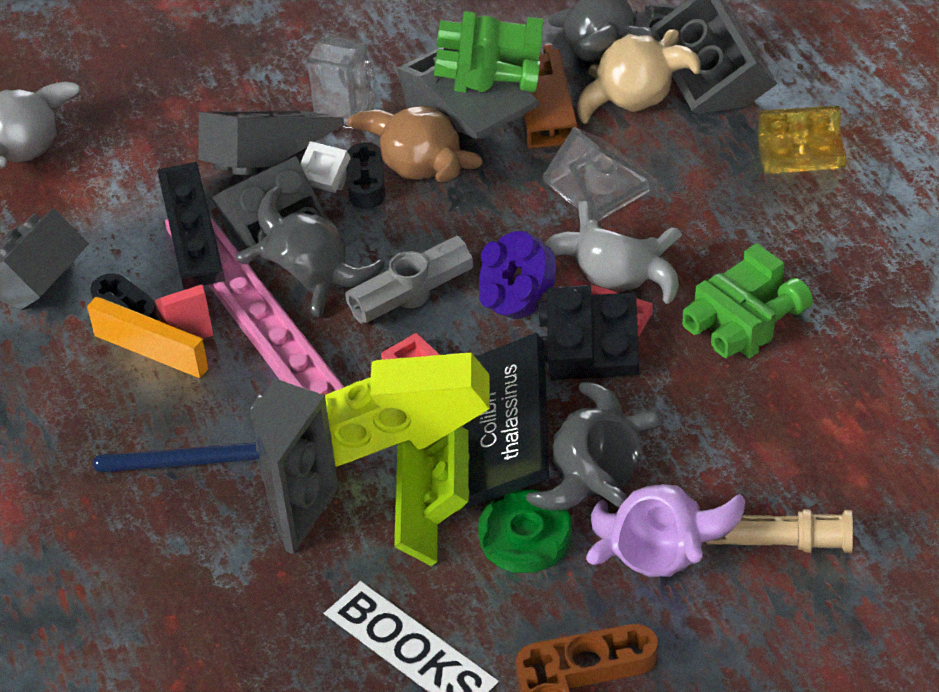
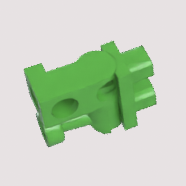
[433,11,543,93]
[682,243,813,359]

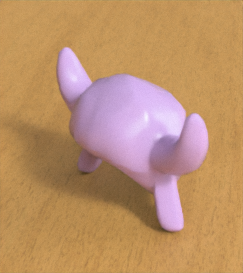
[586,484,745,578]

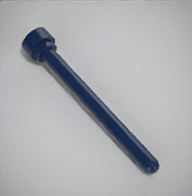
[93,442,260,473]

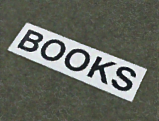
[323,581,499,692]

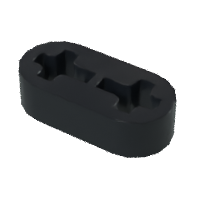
[346,143,385,209]
[90,273,158,320]

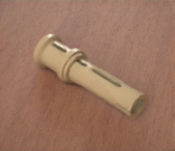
[706,509,853,553]

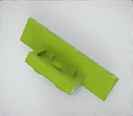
[394,426,469,566]

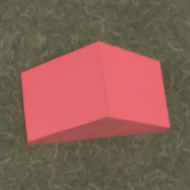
[154,285,213,339]

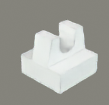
[300,141,350,193]

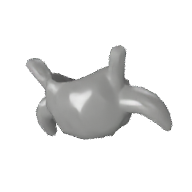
[0,82,81,169]
[544,201,682,304]

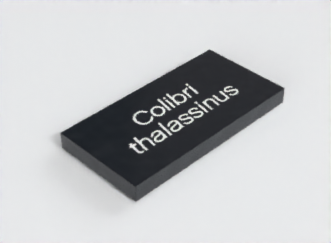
[462,332,549,509]

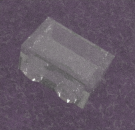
[307,35,376,128]

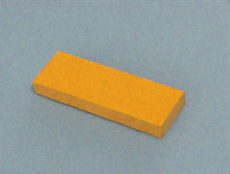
[87,297,209,378]

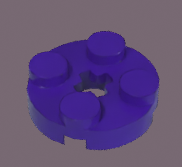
[479,231,556,319]

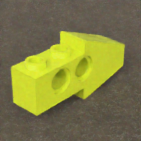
[325,352,490,467]

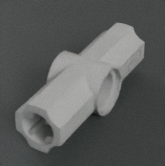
[345,236,473,324]

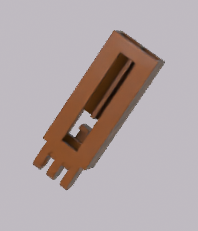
[522,43,577,149]

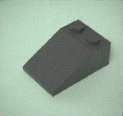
[198,110,344,175]

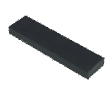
[157,162,225,290]

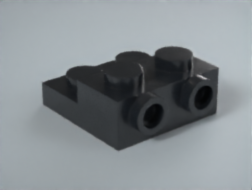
[538,285,640,380]

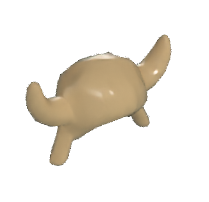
[577,29,701,124]

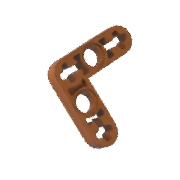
[516,624,658,692]

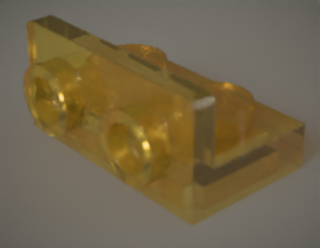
[757,105,846,173]

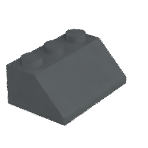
[649,0,777,114]
[250,378,339,554]

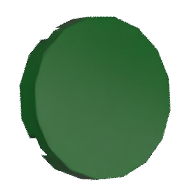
[478,489,572,573]

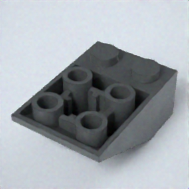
[397,47,540,139]

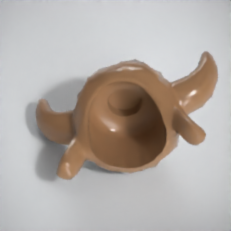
[347,105,482,183]

